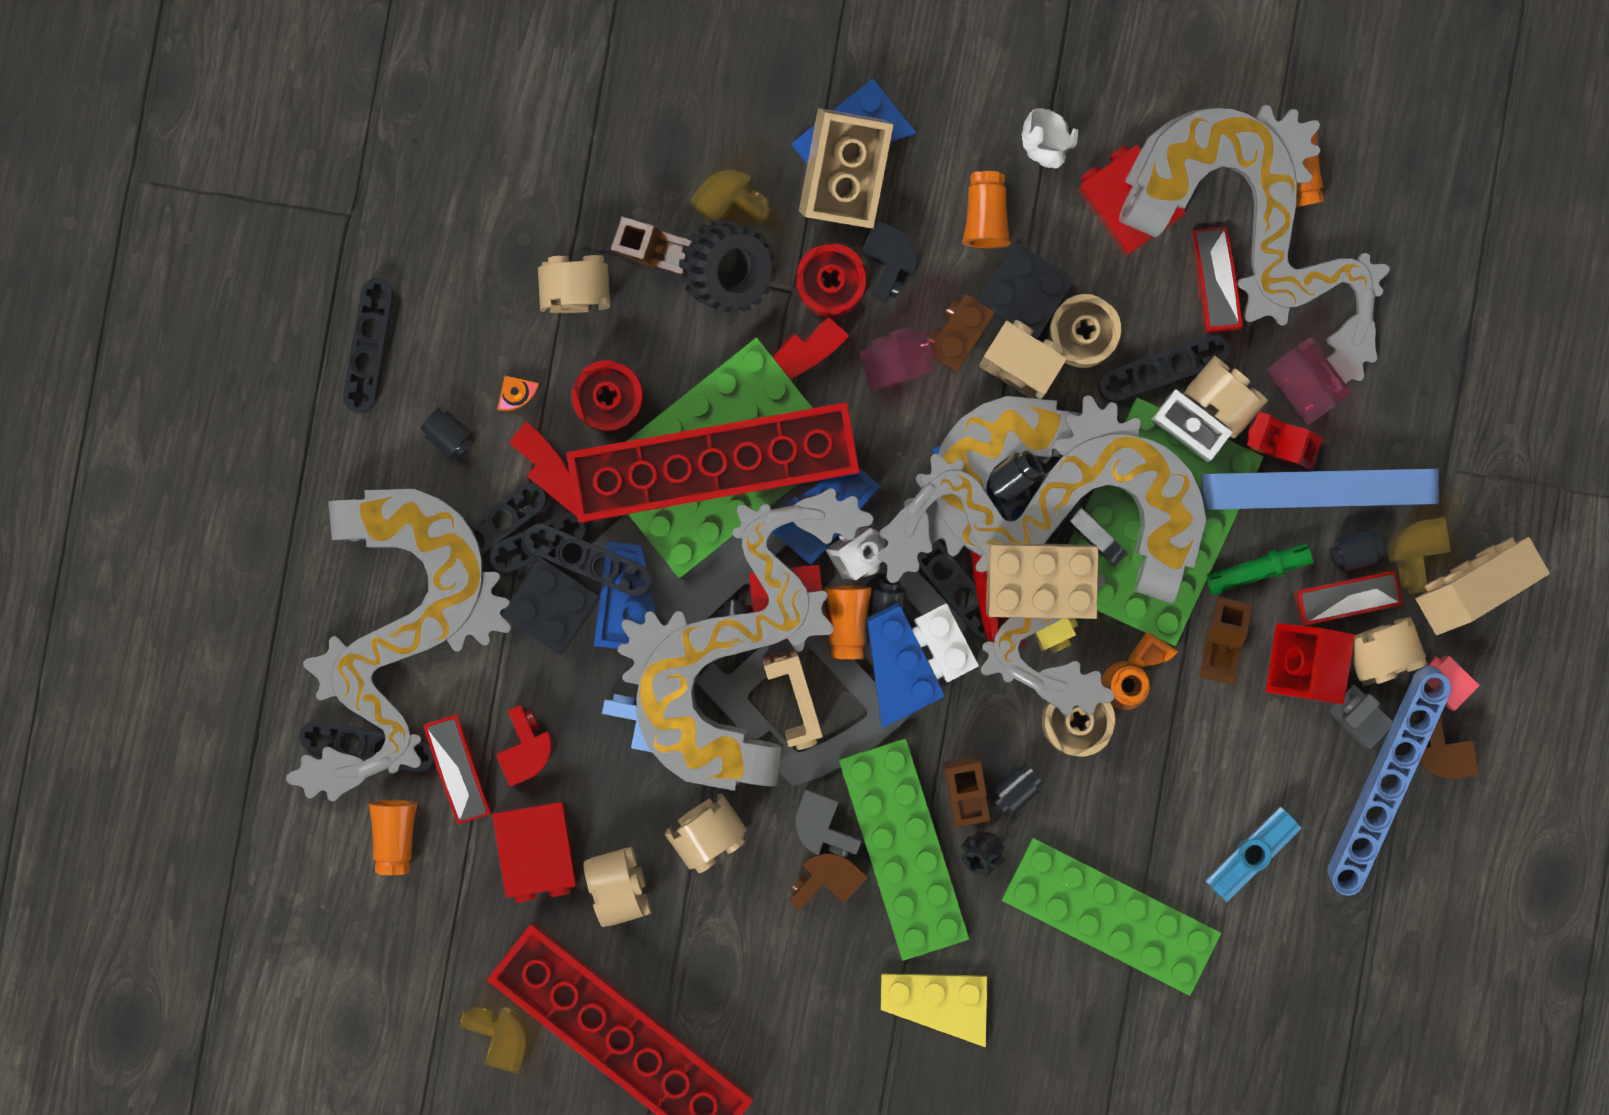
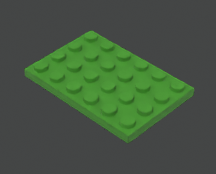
[627,338,812,579]
[1068,398,1264,647]

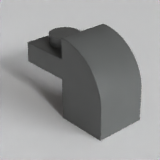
[1330,685,1393,749]
[795,789,861,858]

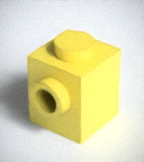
[1034,618,1078,654]

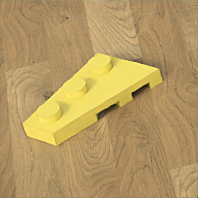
[881,973,987,1047]

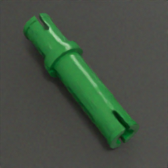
[1206,542,1313,596]

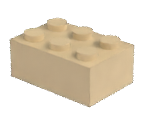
[799,108,894,228]
[979,320,1067,399]
[1416,537,1550,636]
[986,543,1098,619]

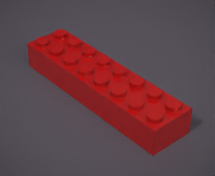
[566,402,860,523]
[487,921,754,1115]

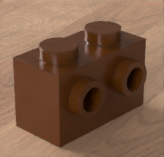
[925,294,995,375]

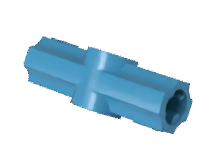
[1205,806,1302,902]

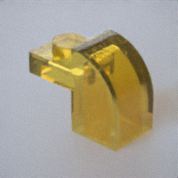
[690,170,771,225]
[1389,517,1451,594]
[458,1006,528,1074]

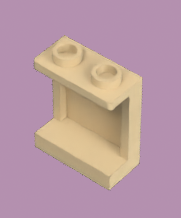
[762,648,823,750]

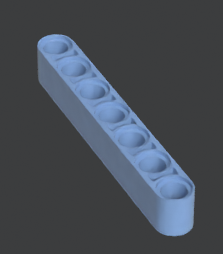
[1201,469,1439,509]
[1327,665,1451,896]

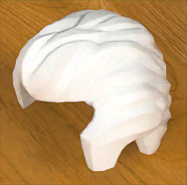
[1021,108,1078,168]

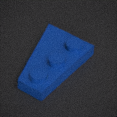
[772,468,880,566]

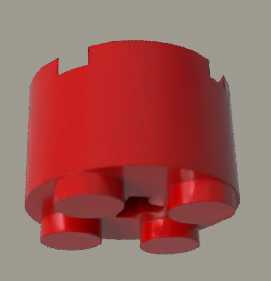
[796,244,866,318]
[572,360,644,433]

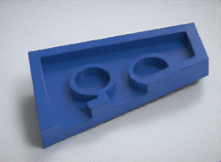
[791,79,916,165]
[594,541,656,649]
[866,603,945,728]

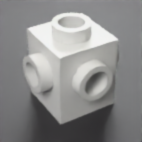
[825,527,885,580]

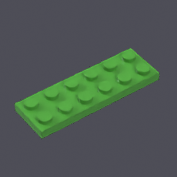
[839,738,969,961]
[1001,837,1221,996]

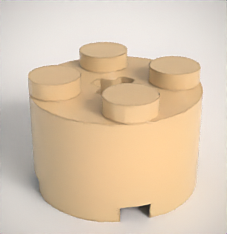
[538,255,610,313]
[1048,294,1121,368]
[1183,356,1268,438]
[1351,617,1427,686]
[1042,702,1116,757]
[665,794,747,874]
[584,847,651,927]

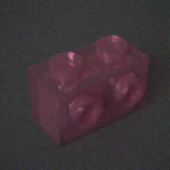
[860,327,936,392]
[1266,337,1352,425]

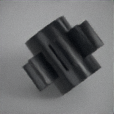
[961,830,1005,876]

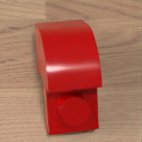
[1247,412,1323,471]
[496,705,553,787]

